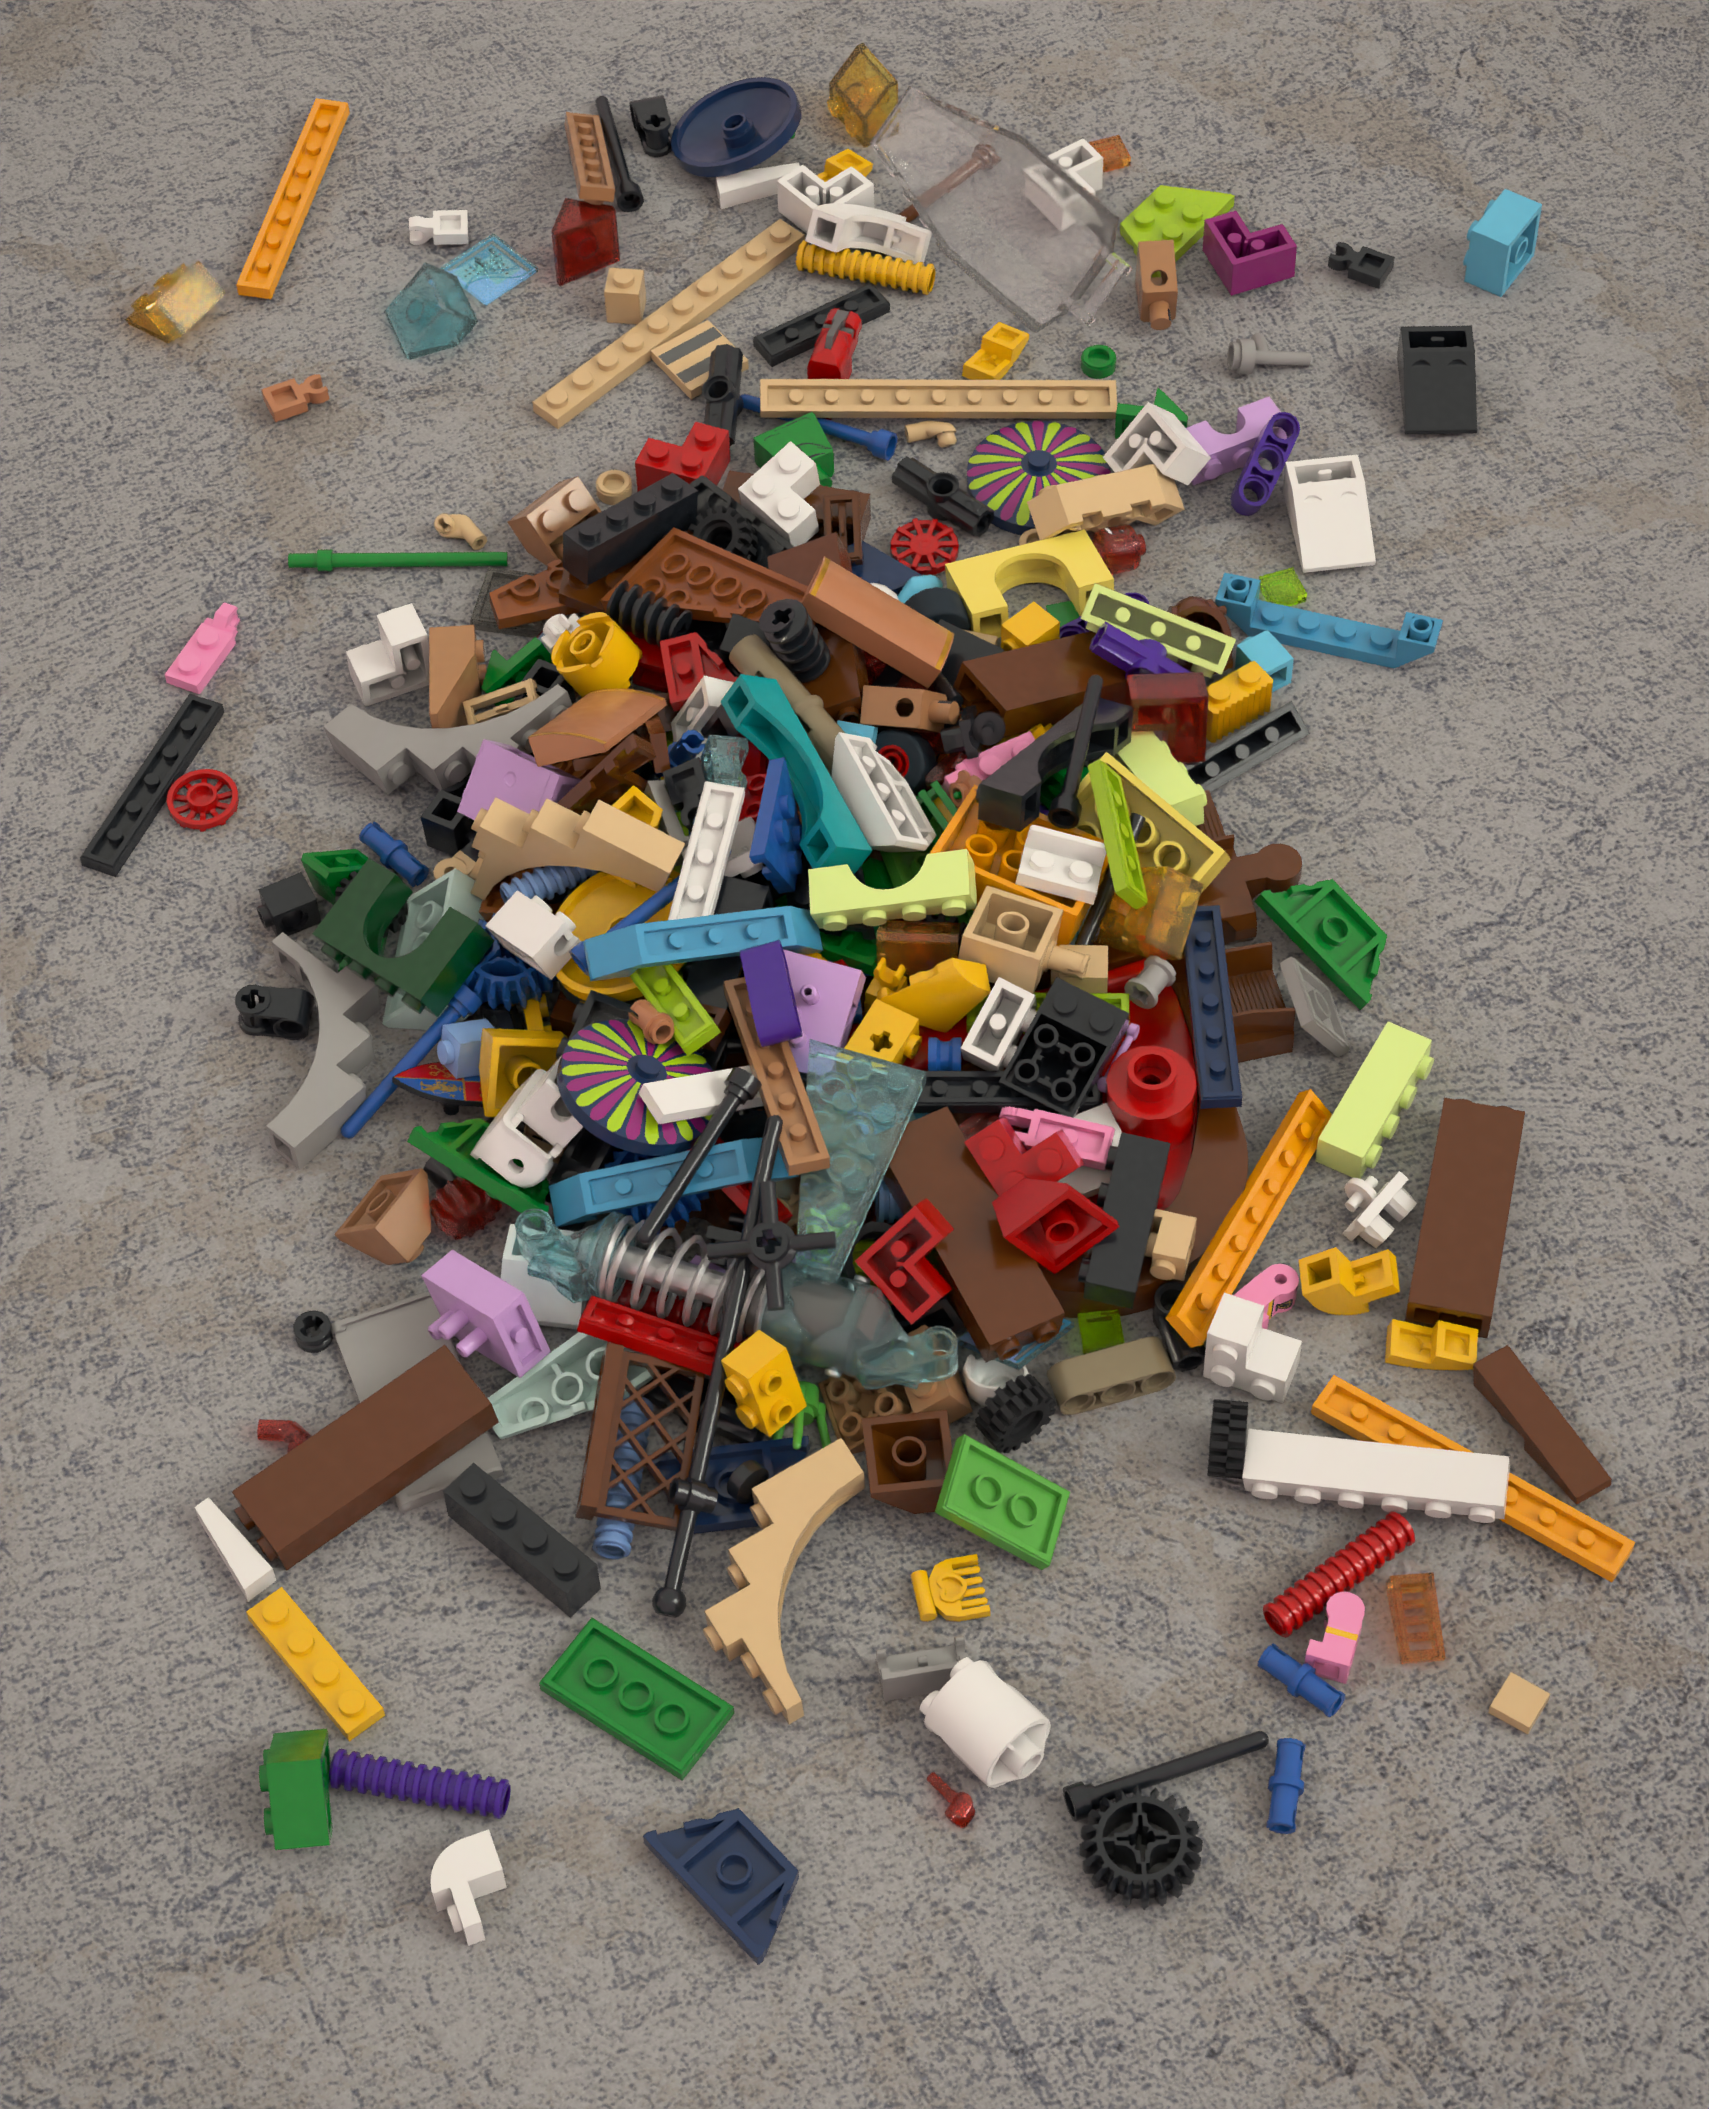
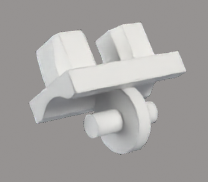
[1342,1171,1417,1249]

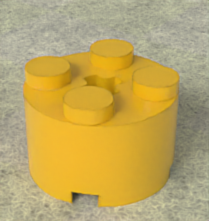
[551,612,642,698]

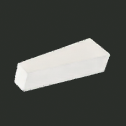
[715,163,800,209]
[195,1497,276,1602]

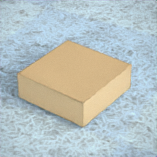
[1488,1672,1550,1735]

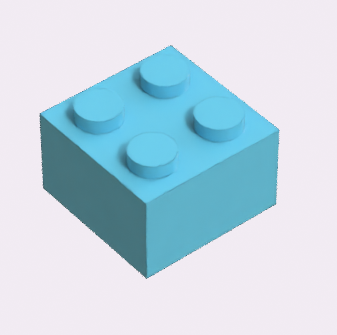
[1463,189,1542,297]

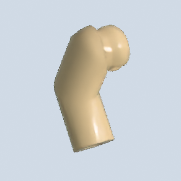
[904,420,957,448]
[434,513,487,550]

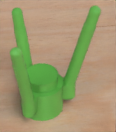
[772,1381,831,1450]

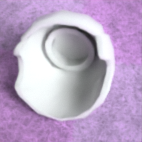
[963,1354,1029,1407]

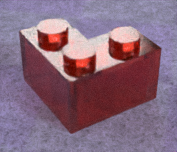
[1125,672,1208,762]

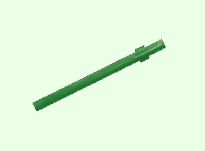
[288,549,508,571]

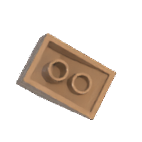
[429,625,487,728]

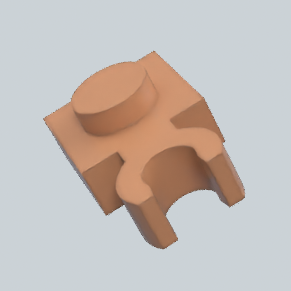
[261,374,329,422]

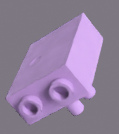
[457,739,582,820]
[783,949,866,1089]
[421,1250,551,1378]

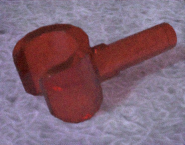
[927,1772,976,1828]

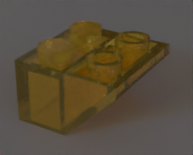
[125,261,226,343]
[1096,866,1204,959]

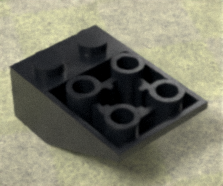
[1397,325,1477,434]
[999,977,1129,1118]

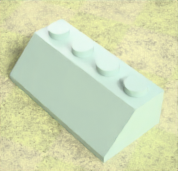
[382,868,485,1030]

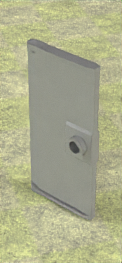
[331,1292,504,1512]

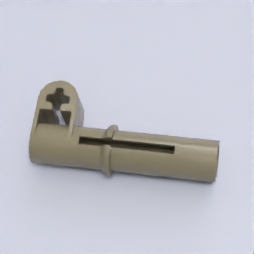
[729,634,845,776]

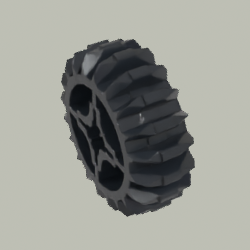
[1079,1785,1203,1910]

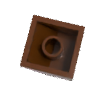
[861,1410,953,1514]

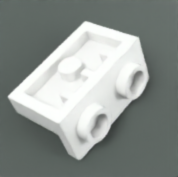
[1015,825,1106,905]

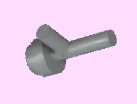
[1227,333,1311,374]

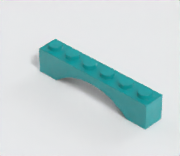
[720,674,872,874]

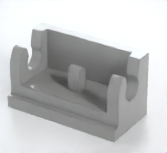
[876,1636,969,1701]

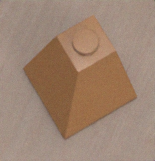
[334,1168,431,1265]

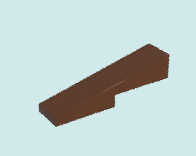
[1473,1345,1611,1505]

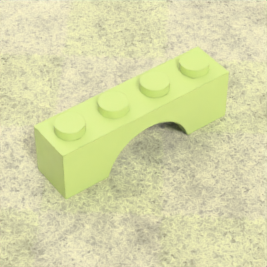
[808,849,977,931]

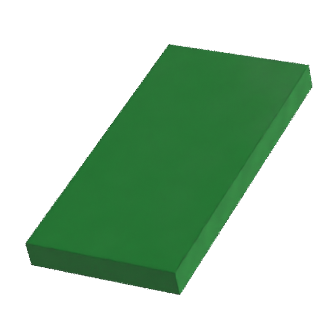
[539,1617,734,1781]

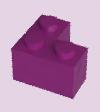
[1203,211,1297,296]

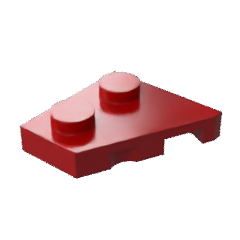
[660,632,738,712]

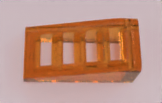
[1386,1572,1446,1664]

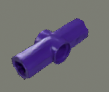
[1089,622,1203,707]

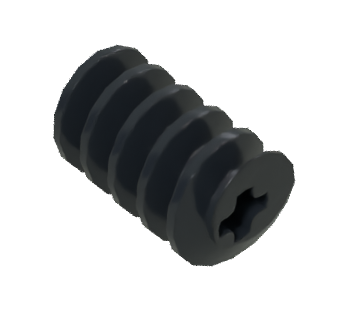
[606,580,693,650]
[759,599,831,683]

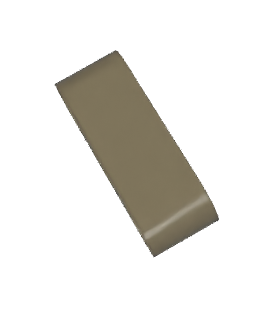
[1046,1336,1176,1415]

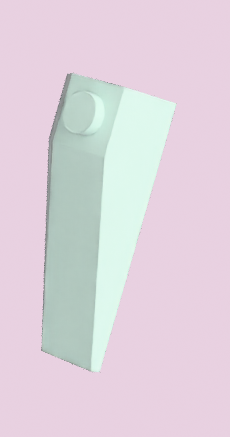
[488,1332,659,1440]

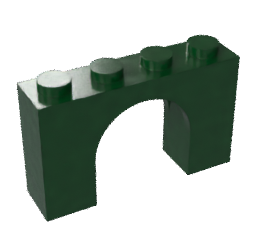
[312,858,495,1017]

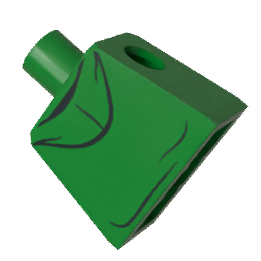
[753,412,834,487]

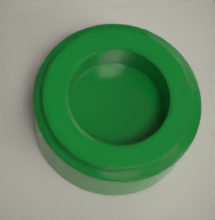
[1081,345,1116,379]

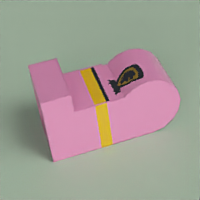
[1233,1264,1299,1329]
[1304,1592,1365,1684]

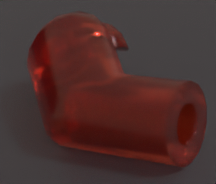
[257,1419,311,1453]

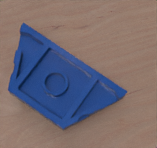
[749,757,802,894]

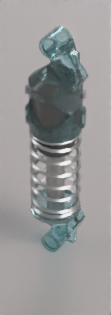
[515,1208,959,1390]

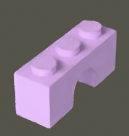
[1186,397,1287,485]

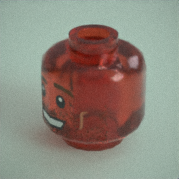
[1091,524,1146,575]

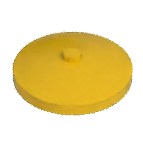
[556,870,685,1002]

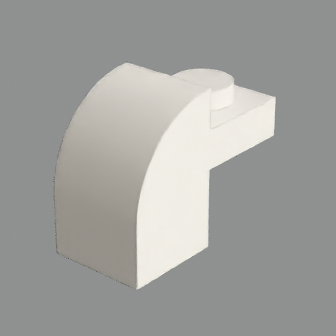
[430,1829,507,1946]

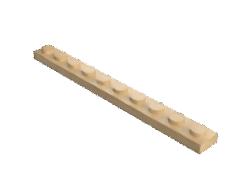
[533,219,805,429]
[760,379,1117,419]

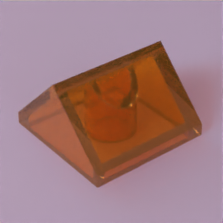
[876,920,961,975]

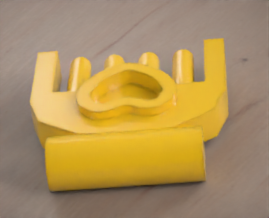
[911,1554,991,1622]

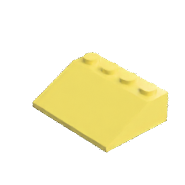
[1075,752,1231,943]

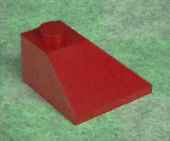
[992,1178,1120,1274]

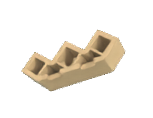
[1027,464,1185,540]

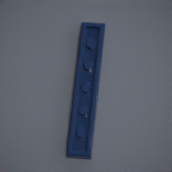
[1179,905,1242,1109]

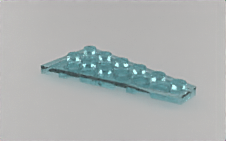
[795,1039,927,1283]

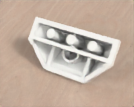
[831,732,937,852]

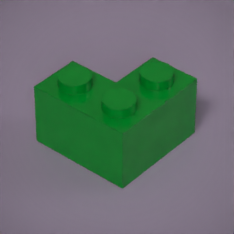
[259,1728,333,1850]

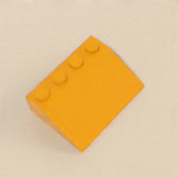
[930,784,1109,946]

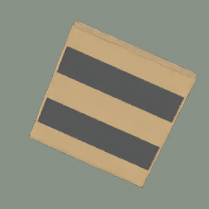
[650,320,749,399]

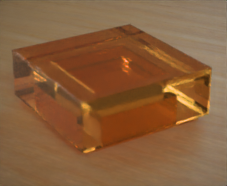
[1088,135,1131,172]

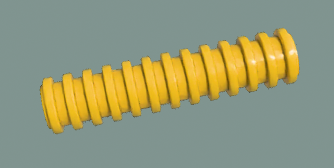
[796,240,936,295]

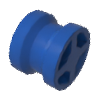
[928,1037,962,1071]

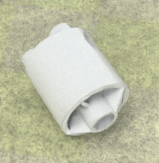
[920,1657,1051,1788]

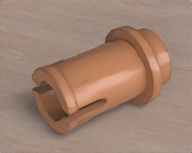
[628,999,674,1044]

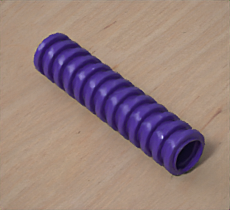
[329,1749,511,1819]

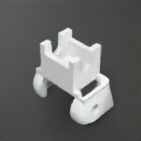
[470,1055,583,1189]

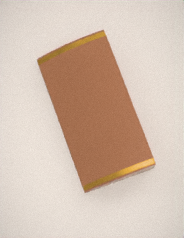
[801,556,954,688]
[528,689,667,767]

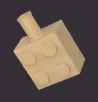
[958,886,1090,994]

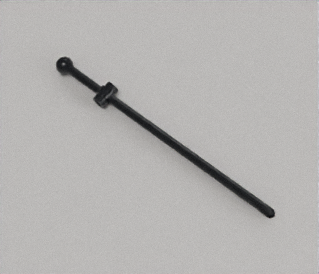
[652,1115,783,1618]

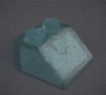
[384,262,478,360]

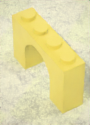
[945,529,1114,638]

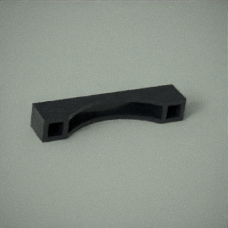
[421,659,576,856]
[976,698,1134,832]

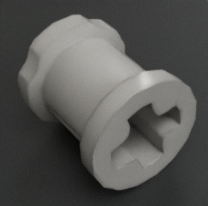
[1124,956,1176,1009]

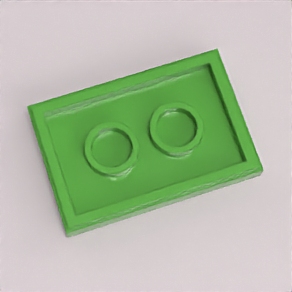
[935,1434,1070,1570]

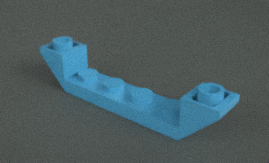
[1215,572,1443,668]
[583,906,823,981]
[549,1138,799,1227]

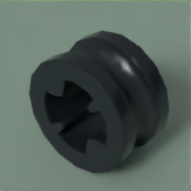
[293,1310,333,1353]

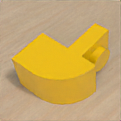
[1298,1247,1400,1315]

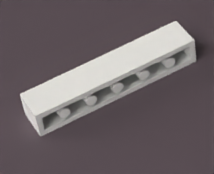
[1242,1429,1510,1523]

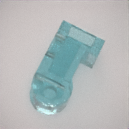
[701,734,749,790]

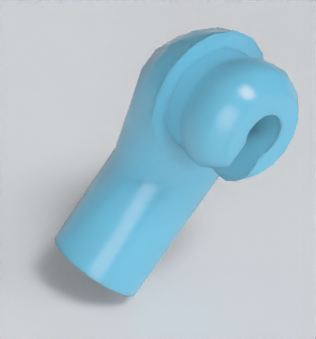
[897,575,943,604]

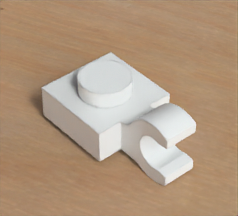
[409,210,468,245]

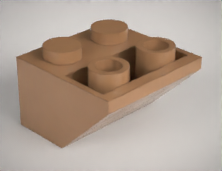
[508,476,602,566]

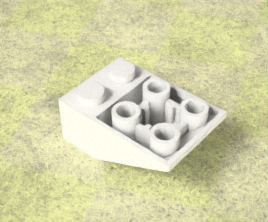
[1283,455,1376,573]

